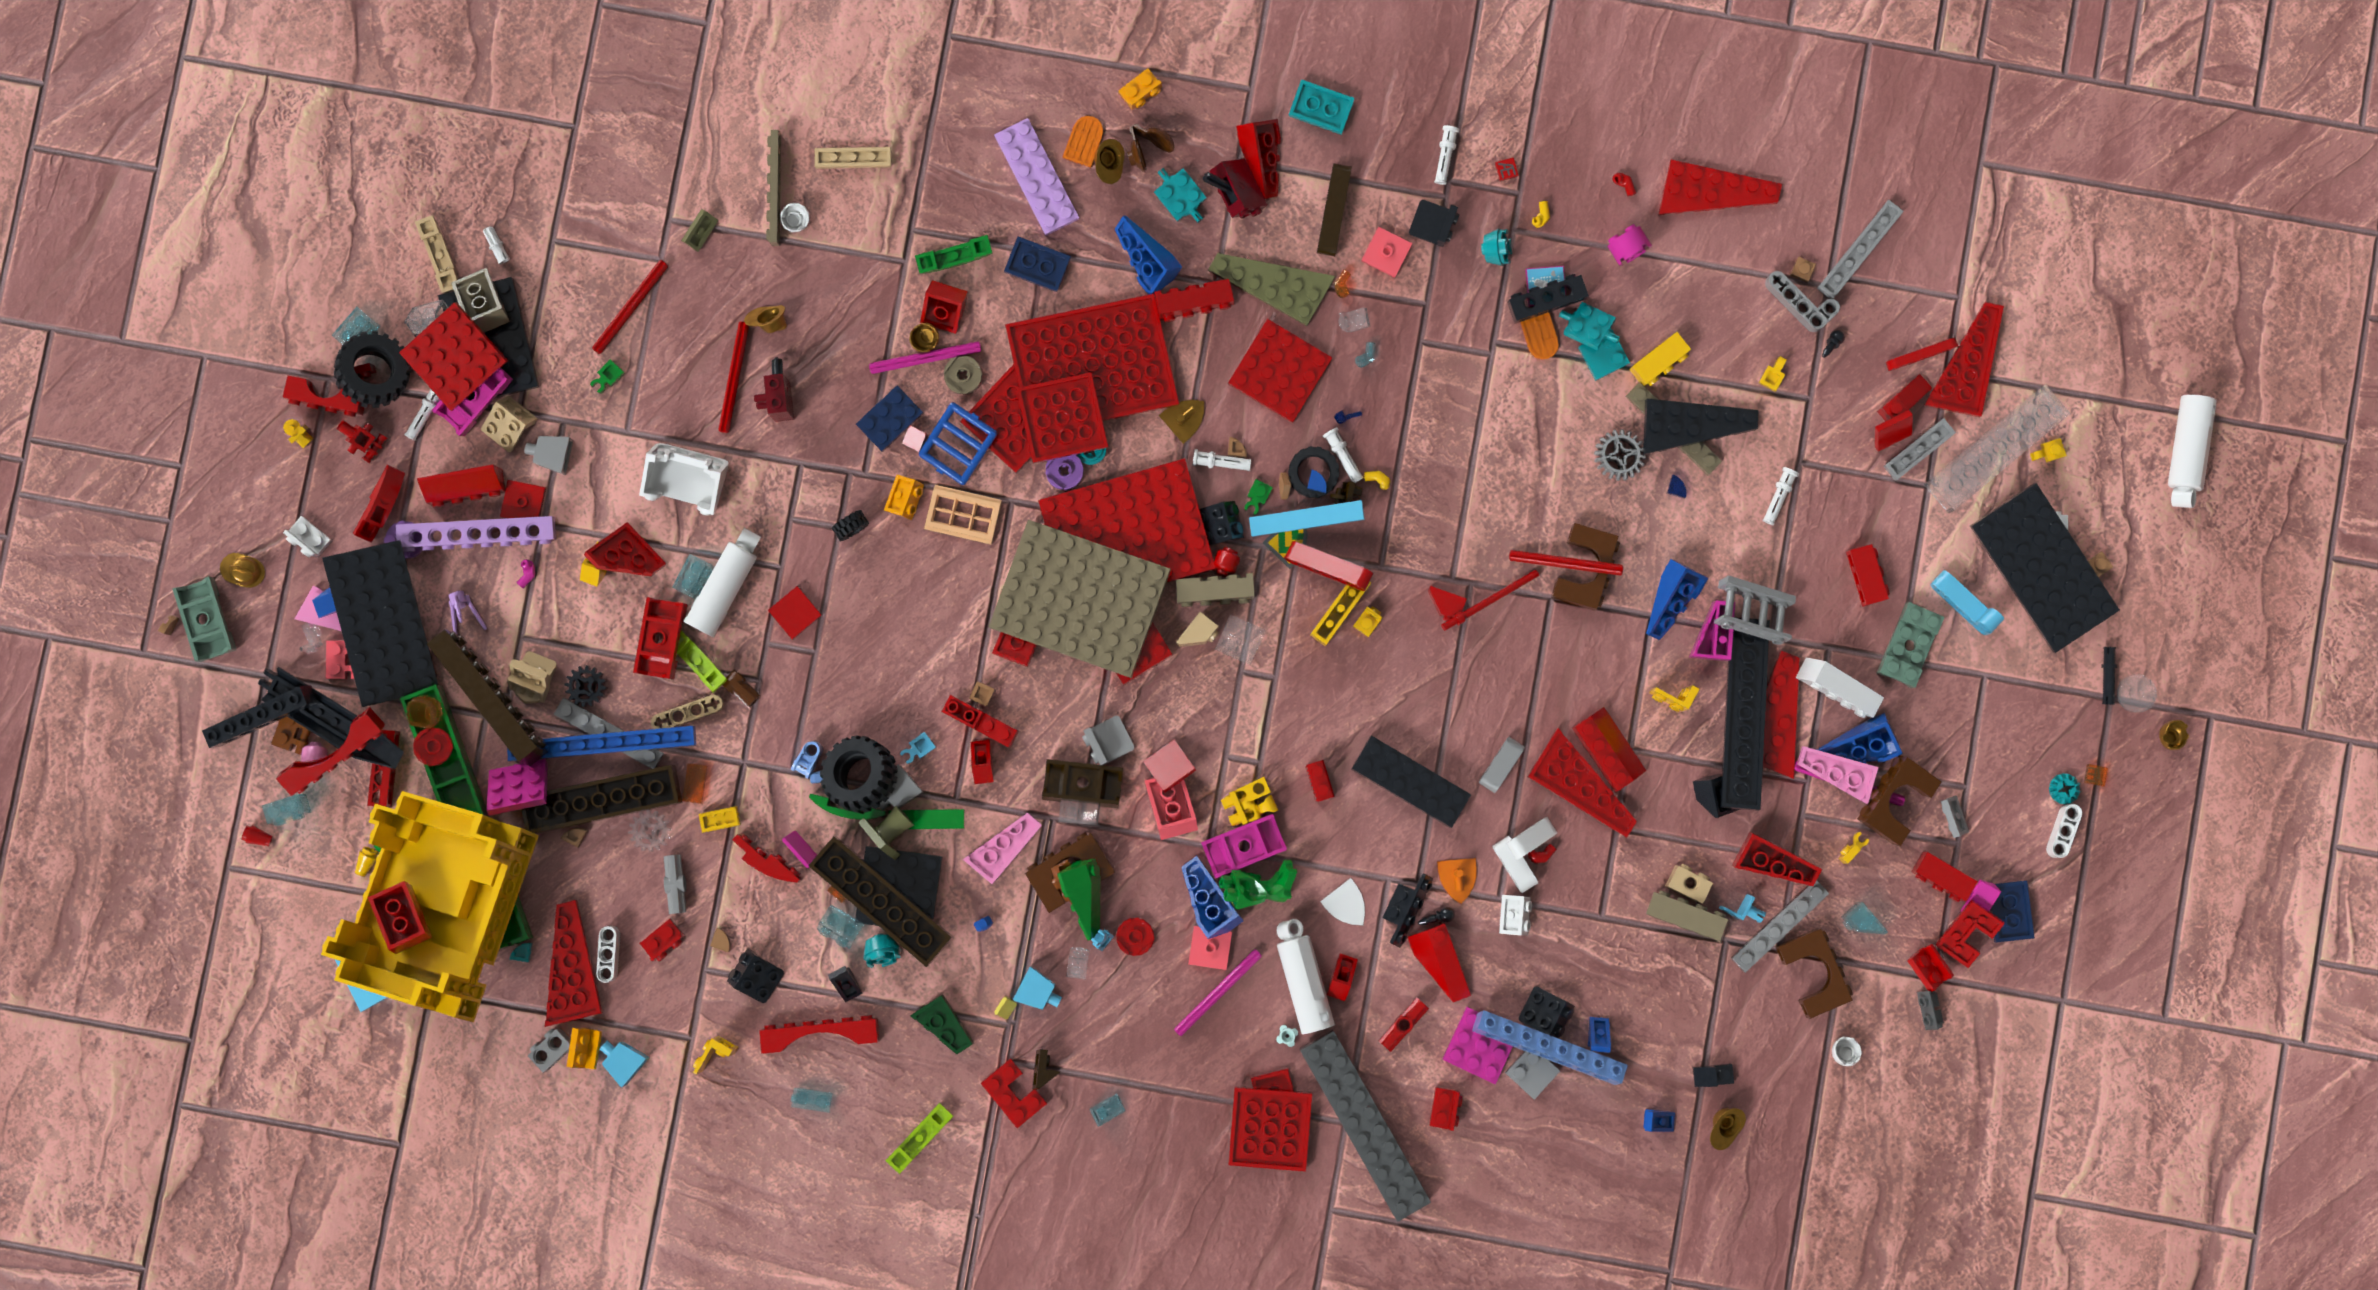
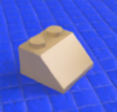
[1176,612,1219,647]

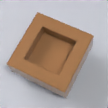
[1790,257,1816,283]
[2088,551,2113,577]
[969,681,995,707]

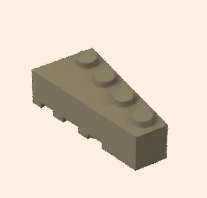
[1176,573,1254,607]
[1646,890,1730,943]

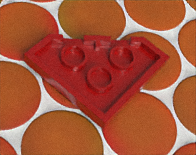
[584,522,666,577]

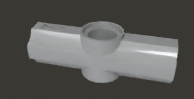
[664,855,686,914]

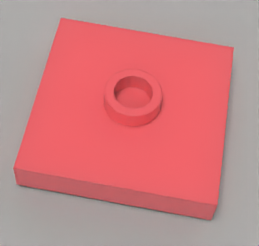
[1361,227,1412,278]
[1188,926,1232,970]

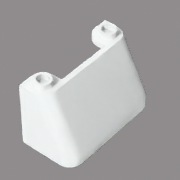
[639,443,729,515]

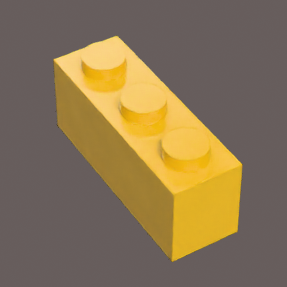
[1629,332,1691,387]

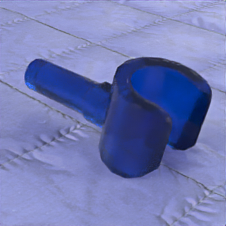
[1334,410,1362,424]

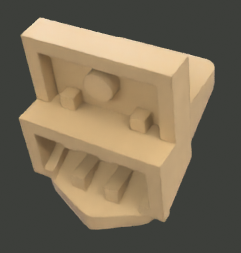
[507,651,557,704]

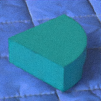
[509,943,533,962]

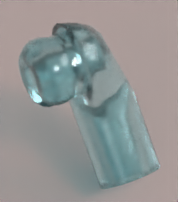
[1355,342,1376,368]

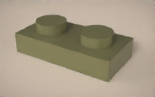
[681,209,718,252]

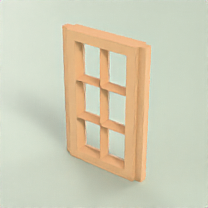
[924,485,1002,545]

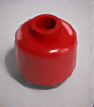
[1214,547,1240,577]

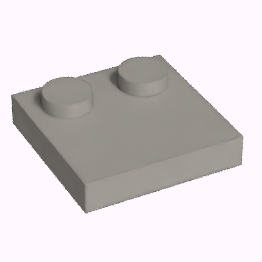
[1505,1051,1560,1100]

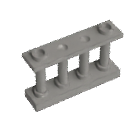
[1714,575,1796,645]

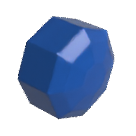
[974,916,993,932]

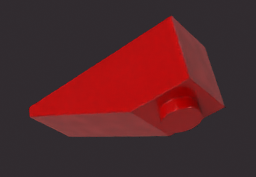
[1877,374,1932,421]

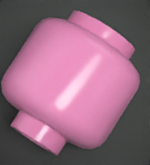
[301,742,328,761]

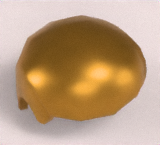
[909,323,939,352]
[2159,720,2190,750]

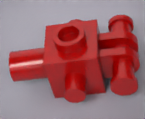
[337,420,388,464]

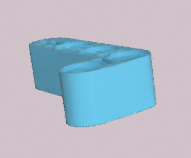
[1930,570,2004,635]

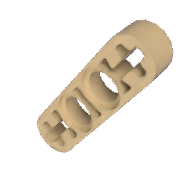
[651,695,724,729]

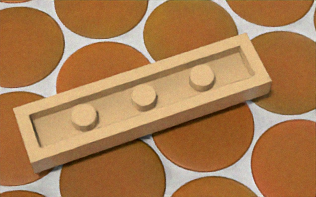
[815,147,891,169]

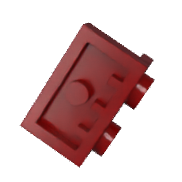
[639,919,685,962]
[1907,944,1954,992]
[1429,1087,1462,1131]

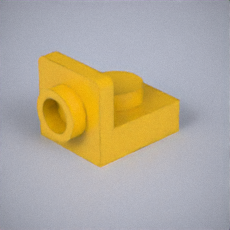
[1353,606,1383,637]

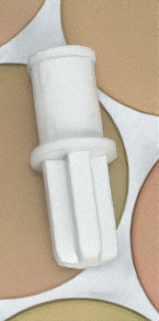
[483,226,510,265]

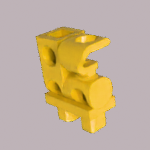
[1221,777,1279,826]

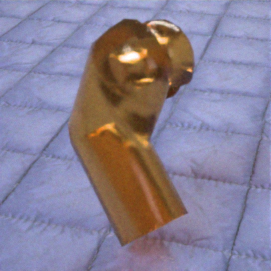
[1334,269,1351,298]

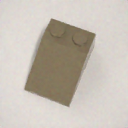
[451,268,510,333]

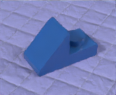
[1587,1017,1611,1053]
[1643,1109,1675,1132]

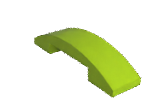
[677,630,728,693]
[885,1103,953,1174]

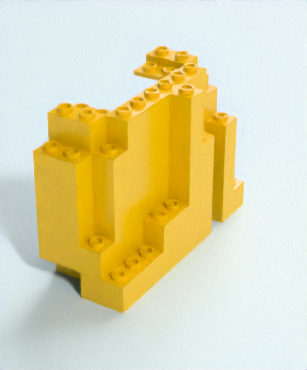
[321,791,539,1022]

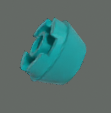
[1481,228,1512,266]
[863,934,901,968]

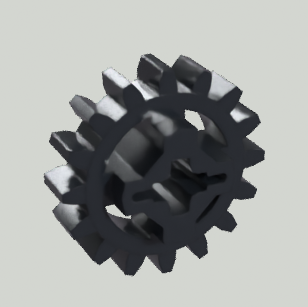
[564,665,608,707]

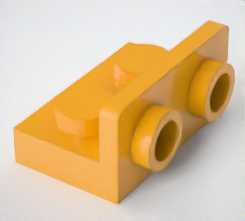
[1118,68,1162,110]
[884,475,924,520]
[566,1028,602,1069]

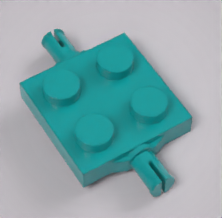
[1154,168,1207,223]
[1559,302,1621,351]

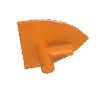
[1437,858,1476,904]

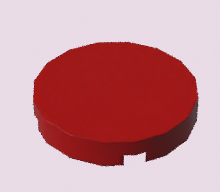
[413,728,453,766]
[1116,917,1154,956]

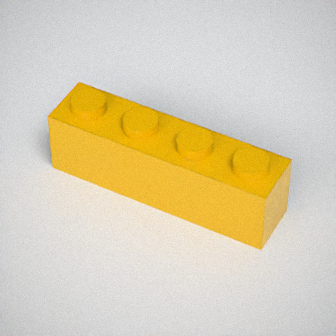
[1310,582,1371,646]

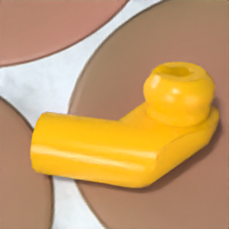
[1364,471,1391,490]

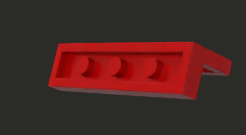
[367,730,400,808]

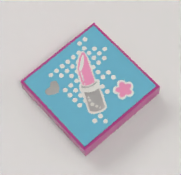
[1525,266,1566,307]

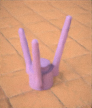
[449,591,487,634]

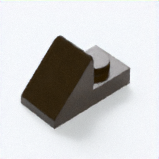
[1032,1049,1061,1090]

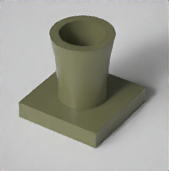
[858,806,914,860]

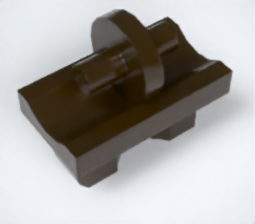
[1330,481,1362,504]

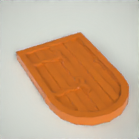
[1063,116,1103,168]
[1520,313,1559,360]

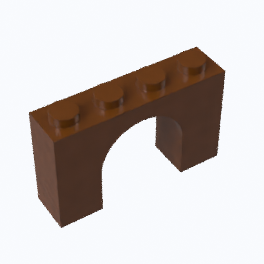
[1551,523,1620,611]
[1857,755,1942,847]
[1025,832,1115,913]
[1775,928,1853,1019]

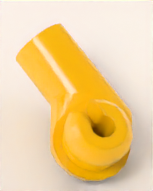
[1532,201,1550,228]

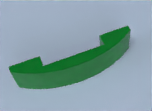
[915,235,993,274]
[809,794,887,820]

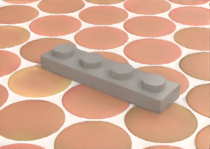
[1883,418,1956,481]

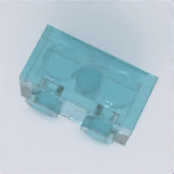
[262,794,311,827]

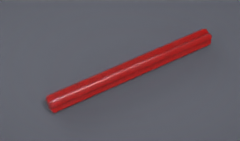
[592,260,668,354]
[718,321,749,433]
[1509,550,1624,576]

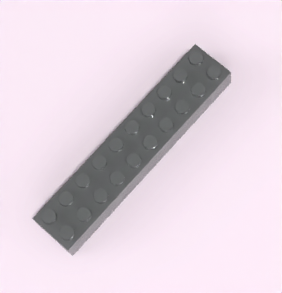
[1299,1030,1431,1222]

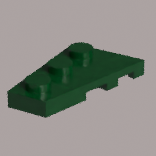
[910,995,974,1054]

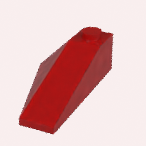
[1236,119,1281,199]
[1407,923,1471,1003]

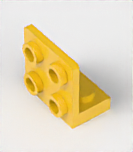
[1649,685,1699,712]
[693,1036,739,1075]

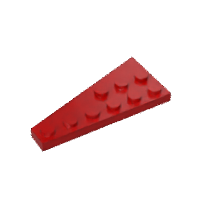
[1658,159,1782,216]
[1924,302,2004,418]
[1763,651,1800,779]
[1527,728,1637,838]
[544,900,603,1027]

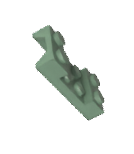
[172,576,237,662]
[1877,602,1945,688]

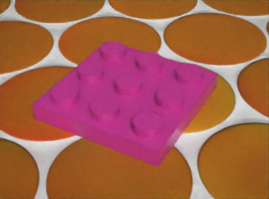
[487,759,548,816]
[1442,1006,1513,1084]

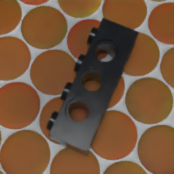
[1507,274,1589,324]

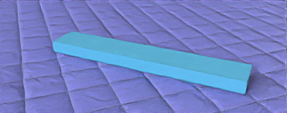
[1249,500,1365,537]

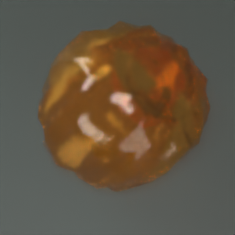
[406,695,443,729]

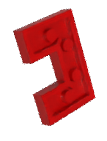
[1936,899,2004,968]
[981,1058,1047,1128]

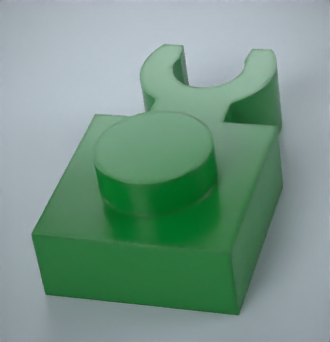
[590,359,625,394]
[1244,479,1273,515]

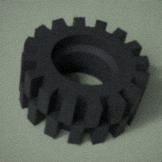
[832,510,869,542]

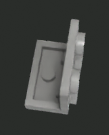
[1082,716,1134,765]

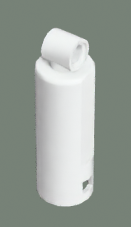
[2168,395,2217,508]
[683,528,761,638]
[1277,919,1335,1034]

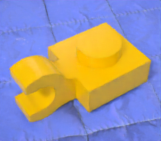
[1758,356,1787,392]
[2030,438,2067,463]
[1838,832,1869,864]

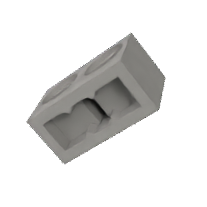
[528,1028,571,1073]

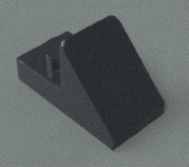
[828,966,863,1003]
[1692,1064,1734,1087]

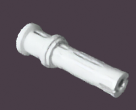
[1434,125,1459,185]
[404,389,440,441]
[1323,427,1364,483]
[1192,449,1251,471]
[1763,467,1799,525]

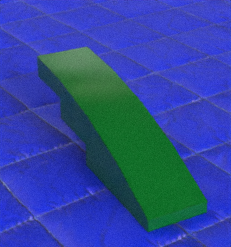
[889,809,965,830]

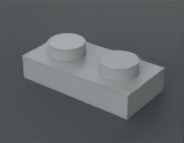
[1941,796,1969,838]

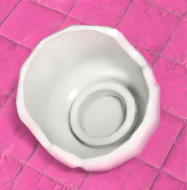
[780,203,809,233]
[1832,1036,1862,1066]

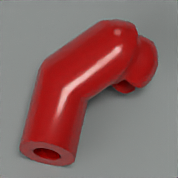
[1612,173,1636,197]
[1528,843,1557,863]

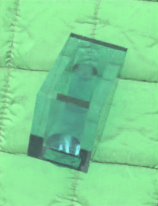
[1841,902,1888,934]

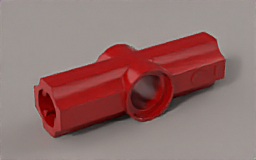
[1378,997,1429,1052]

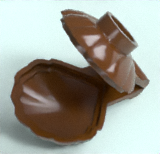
[1127,124,1175,172]

